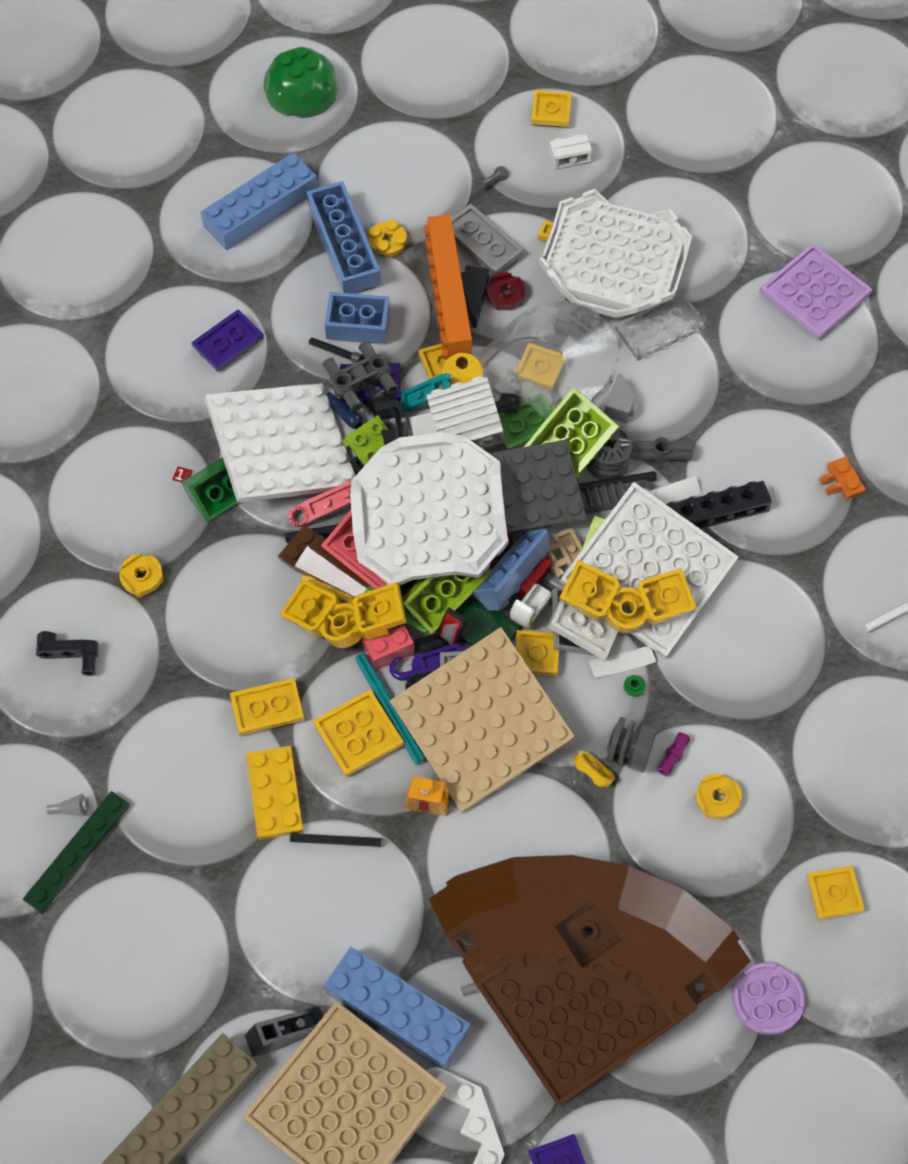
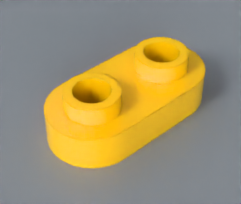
[574,751,615,787]

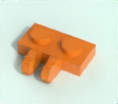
[818,456,866,501]

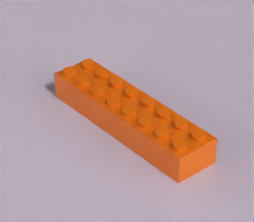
[424,214,472,366]

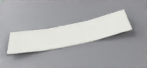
[648,476,702,504]
[589,646,656,678]

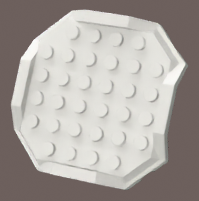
[538,189,692,318]
[350,432,509,585]

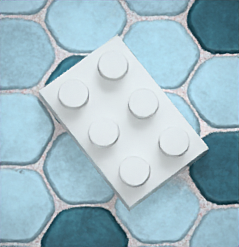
[548,601,618,660]

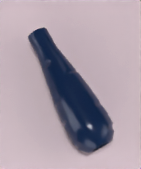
[326,392,363,429]

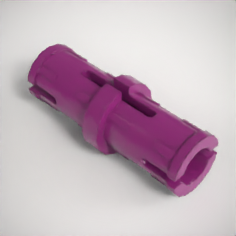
[657,732,691,777]

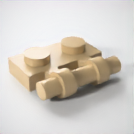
[545,528,583,579]

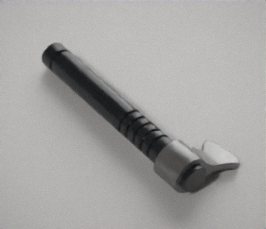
[309,337,365,363]

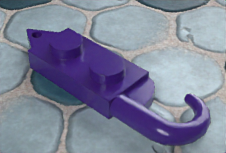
[389,643,470,681]

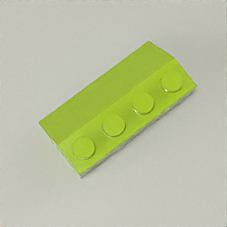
[402,569,491,635]

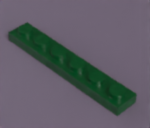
[23,791,130,914]

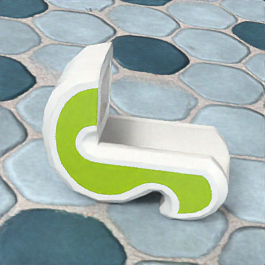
[510,584,552,629]

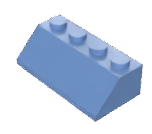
[473,529,550,611]

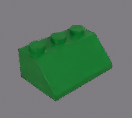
[181,457,237,522]

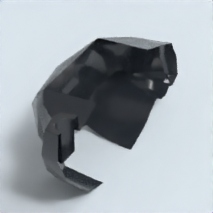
[367,383,408,445]

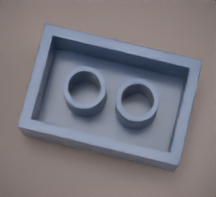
[325,292,390,343]

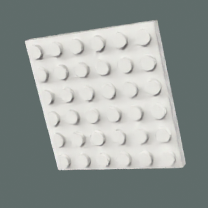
[204,383,355,503]
[559,482,738,658]

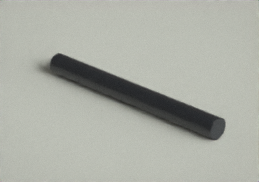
[290,833,382,847]

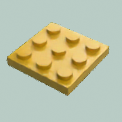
[313,689,404,778]

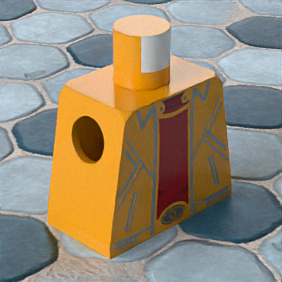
[404,776,450,816]

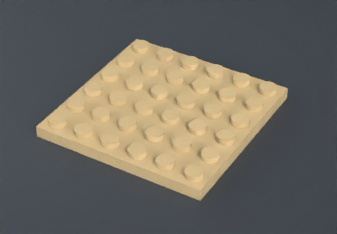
[390,627,575,813]
[242,1001,448,1164]

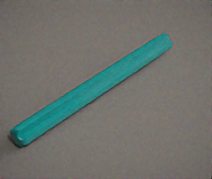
[355,653,426,765]

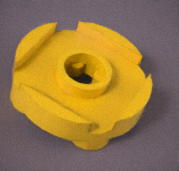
[368,220,407,258]
[119,554,163,597]
[695,773,742,820]

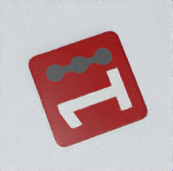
[172,466,193,482]

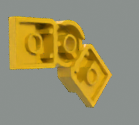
[558,560,697,633]
[279,579,406,648]

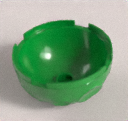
[264,47,338,118]

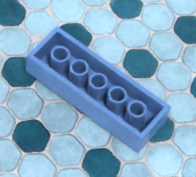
[200,153,318,250]
[306,181,381,293]
[324,946,470,1070]

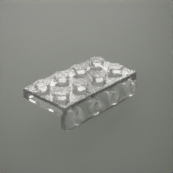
[615,292,707,361]

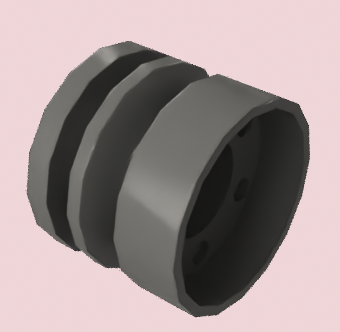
[587,429,632,480]
[607,717,657,773]

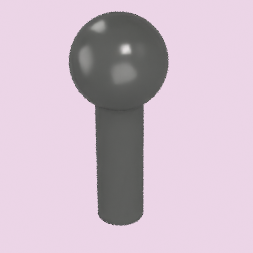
[479,166,509,189]

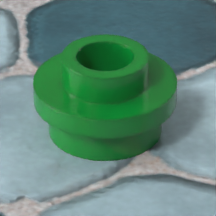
[623,675,646,697]

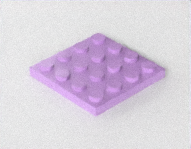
[759,243,872,340]

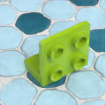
[342,415,387,466]

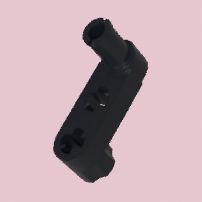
[36,631,99,676]

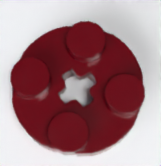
[486,272,526,310]

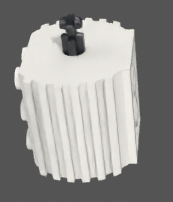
[427,376,516,449]

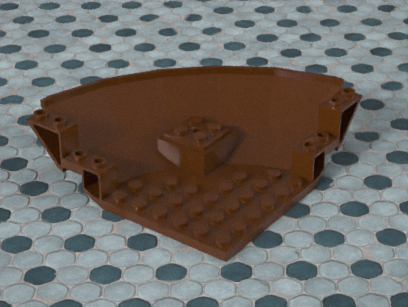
[428,855,751,1106]

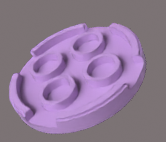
[732,962,805,1035]

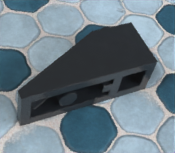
[461,265,490,328]
[244,1006,322,1057]

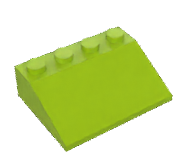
[524,387,620,479]

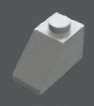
[604,373,637,424]

